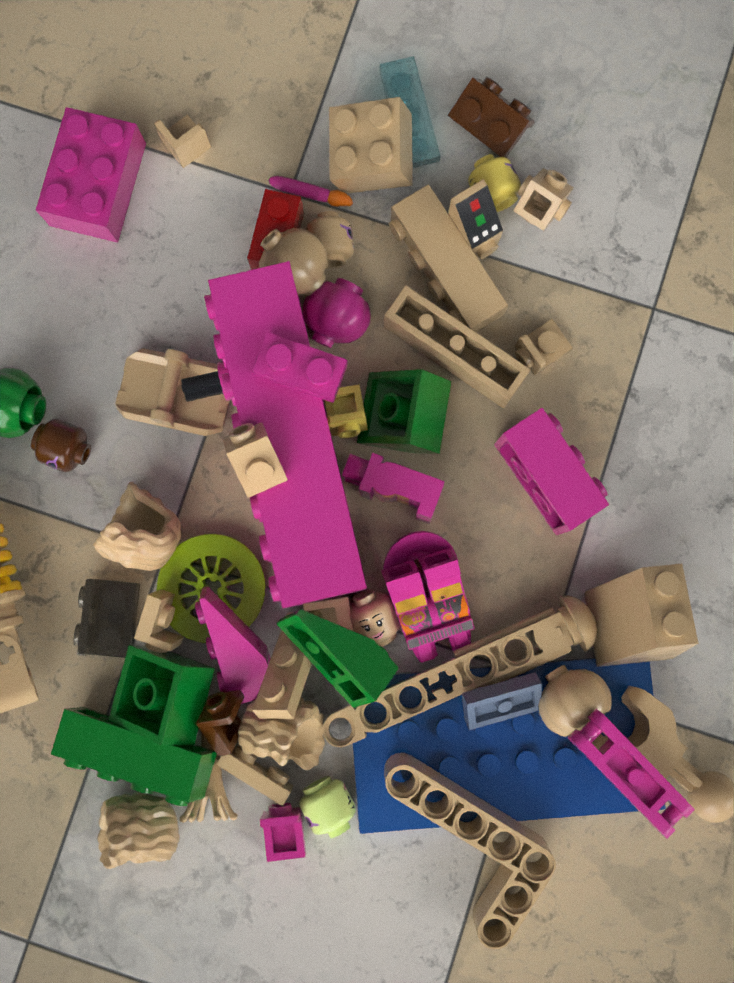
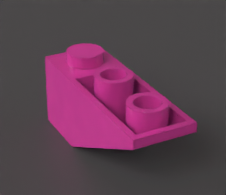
[195,586,271,704]

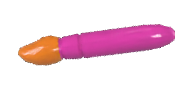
[268,176,353,207]

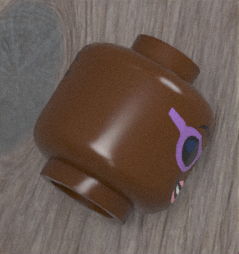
[31,419,91,472]

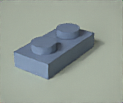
[462,672,542,730]

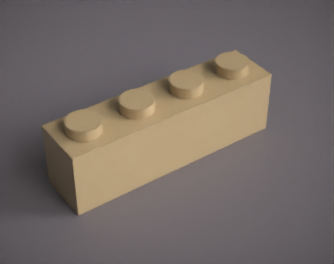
[389,184,508,332]
[384,285,531,409]

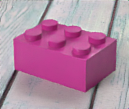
[35,107,146,243]
[494,408,609,536]

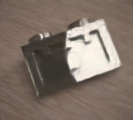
[73,579,140,658]

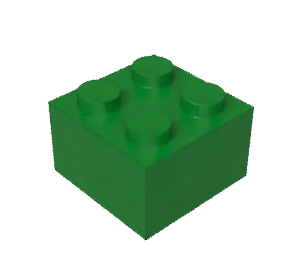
[108,645,215,745]

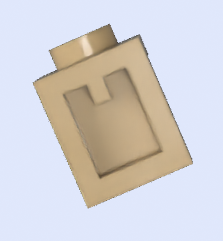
[514,319,573,375]
[134,589,184,653]

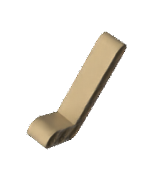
[384,753,556,949]

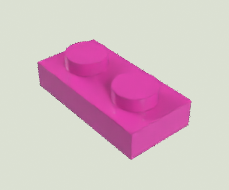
[252,332,348,403]

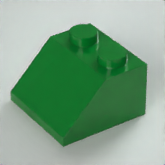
[357,369,452,454]

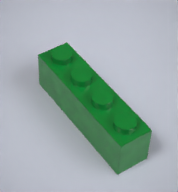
[51,707,217,806]

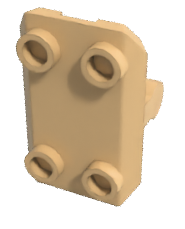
[115,348,230,436]

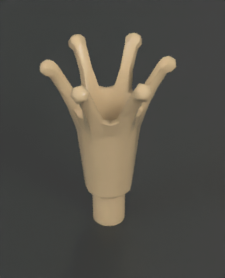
[179,733,238,823]

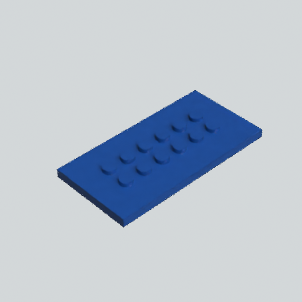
[353,658,666,834]

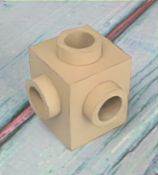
[513,168,574,231]

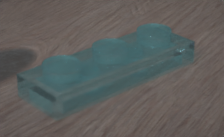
[379,56,440,168]

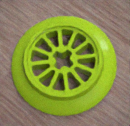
[156,534,266,643]

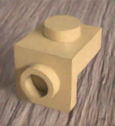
[223,423,288,498]

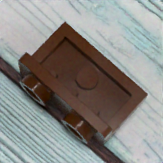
[447,76,535,158]

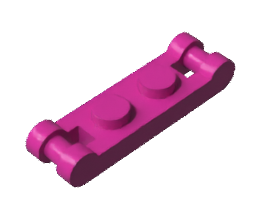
[568,709,695,839]

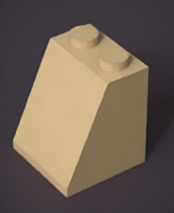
[584,563,699,667]

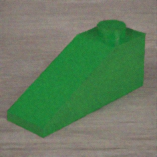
[276,609,399,708]

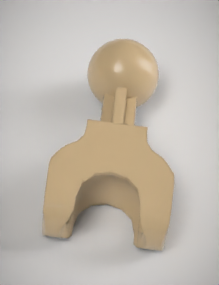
[592,686,734,823]

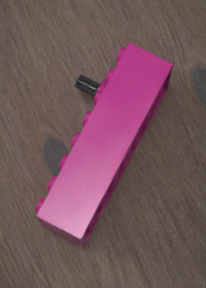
[181,261,368,608]

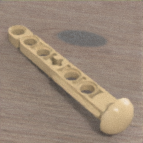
[323,595,597,748]

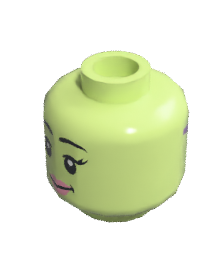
[299,775,356,838]

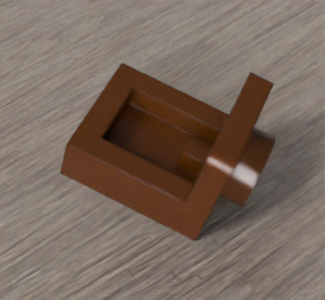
[196,690,245,756]

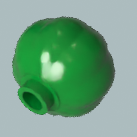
[0,367,46,439]

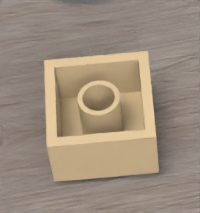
[329,97,413,194]

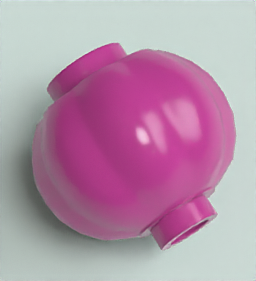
[303,277,371,349]

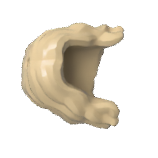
[93,482,181,571]
[238,697,325,770]
[97,793,180,869]

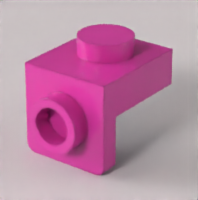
[260,802,306,862]

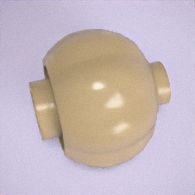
[259,228,328,296]
[538,665,612,737]

